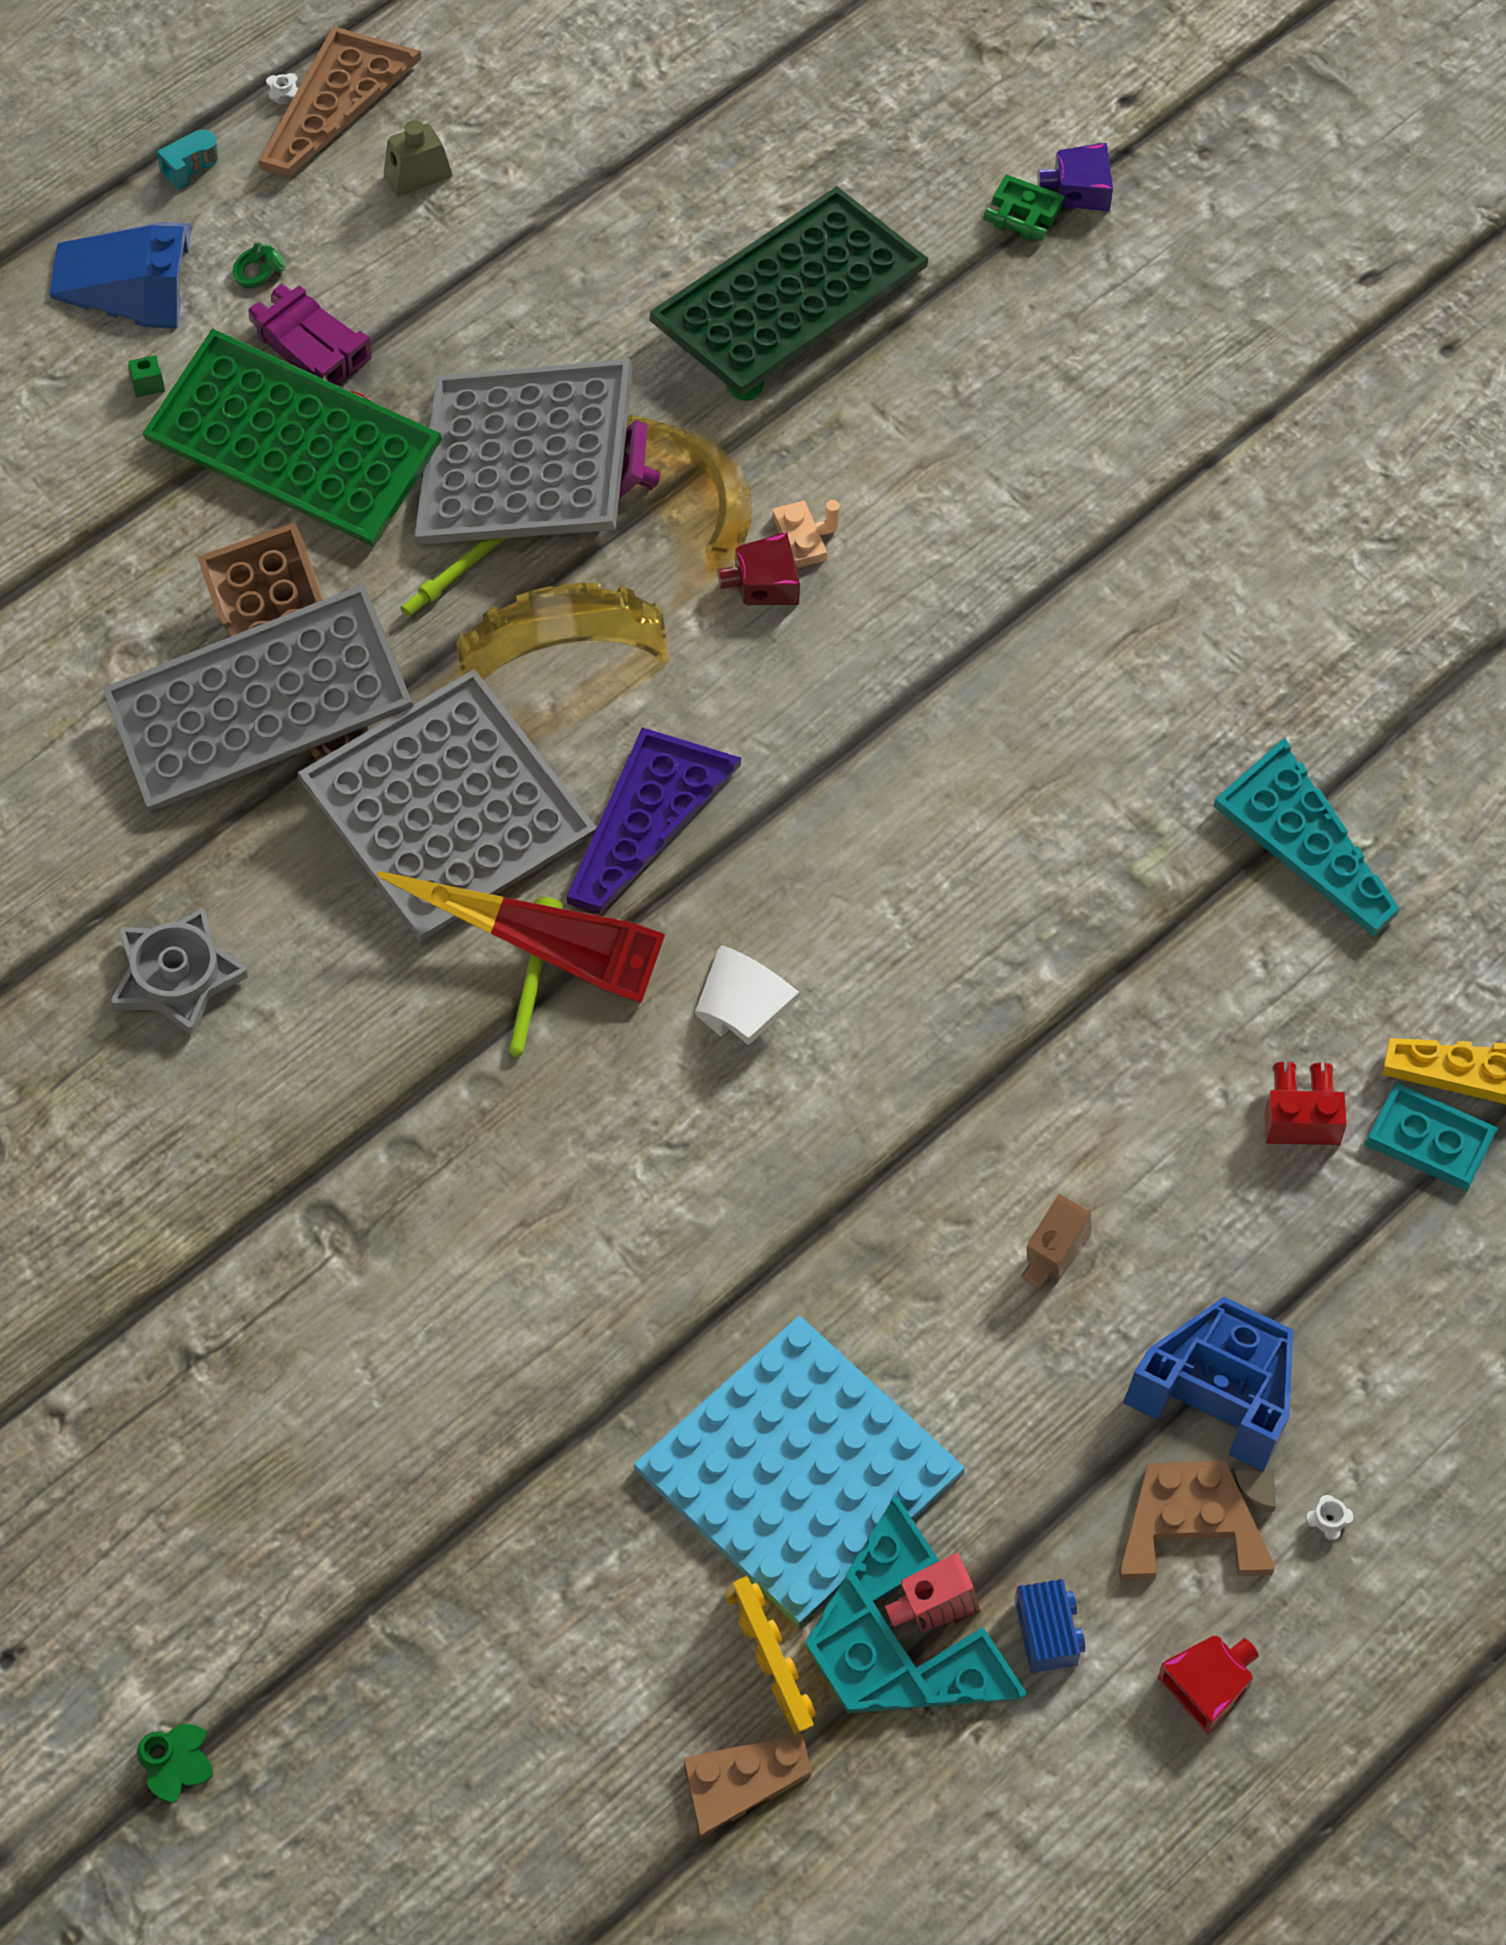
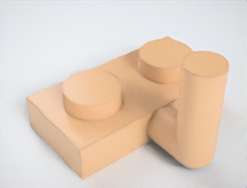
[772,500,840,569]

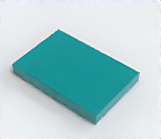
[1365,1082,1498,1192]

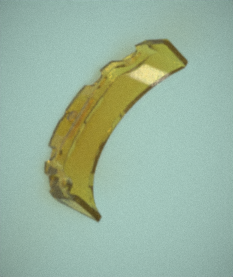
[627,415,752,574]
[456,583,670,680]

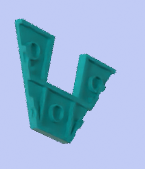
[805,1495,1027,1713]

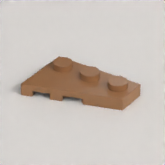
[684,1733,812,1840]

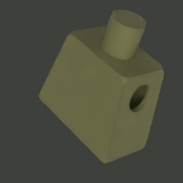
[384,120,453,197]

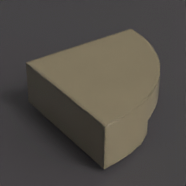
[1233,1469,1276,1512]

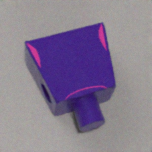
[1037,143,1113,211]

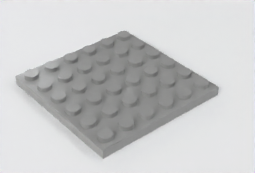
[414,359,633,545]
[298,669,597,942]

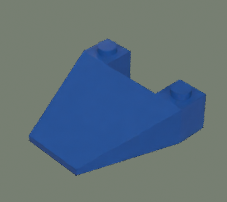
[1123,1297,1293,1472]

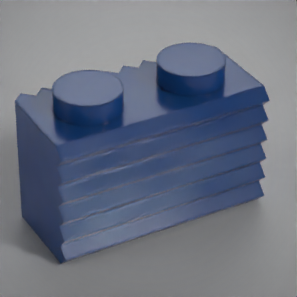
[1015,1579,1085,1673]

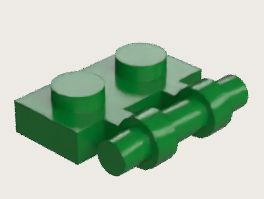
[983,174,1065,242]

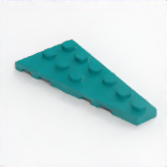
[1213,737,1400,937]

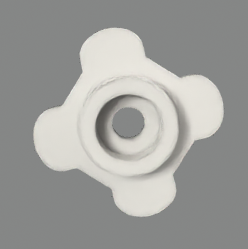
[266,73,298,104]
[1306,1495,1353,1540]

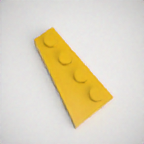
[1382,1038,1506,1104]
[724,1576,816,1735]

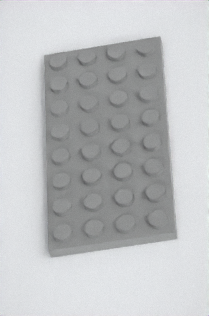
[102,584,414,813]

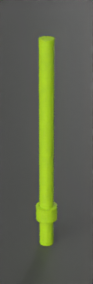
[400,538,506,618]

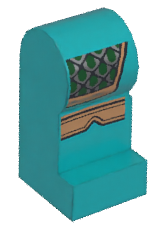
[157,130,218,190]

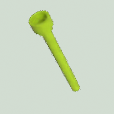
[509,897,563,1057]

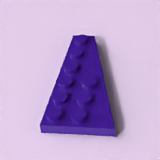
[567,727,741,914]

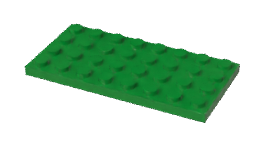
[142,328,442,547]

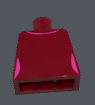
[717,532,800,605]

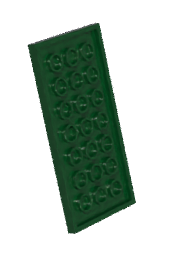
[649,186,928,396]

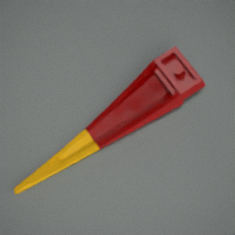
[376,871,665,1003]

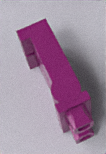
[248,283,371,385]

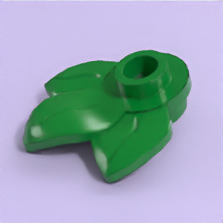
[137,1724,214,1803]

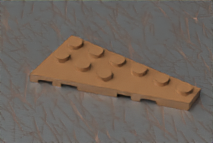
[259,26,421,178]

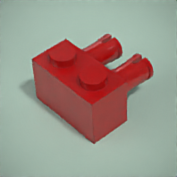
[1264,1062,1347,1145]

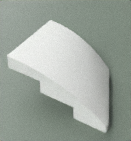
[695,945,799,1045]

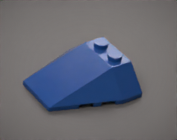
[49,222,192,328]

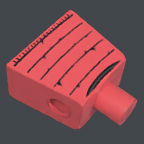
[884,1553,981,1631]

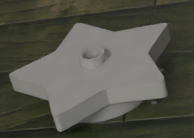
[111,908,248,1035]

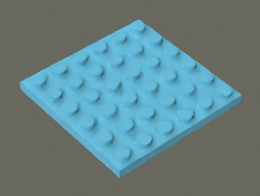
[634,1315,965,1628]

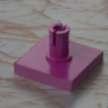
[619,419,661,499]

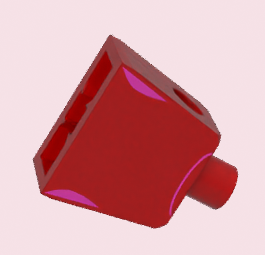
[1157,1635,1259,1735]

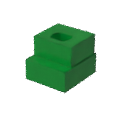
[128,355,165,397]

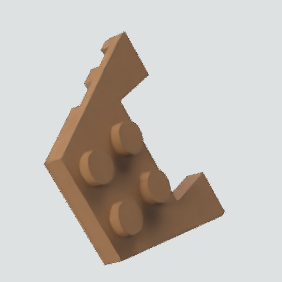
[1119,1461,1275,1580]

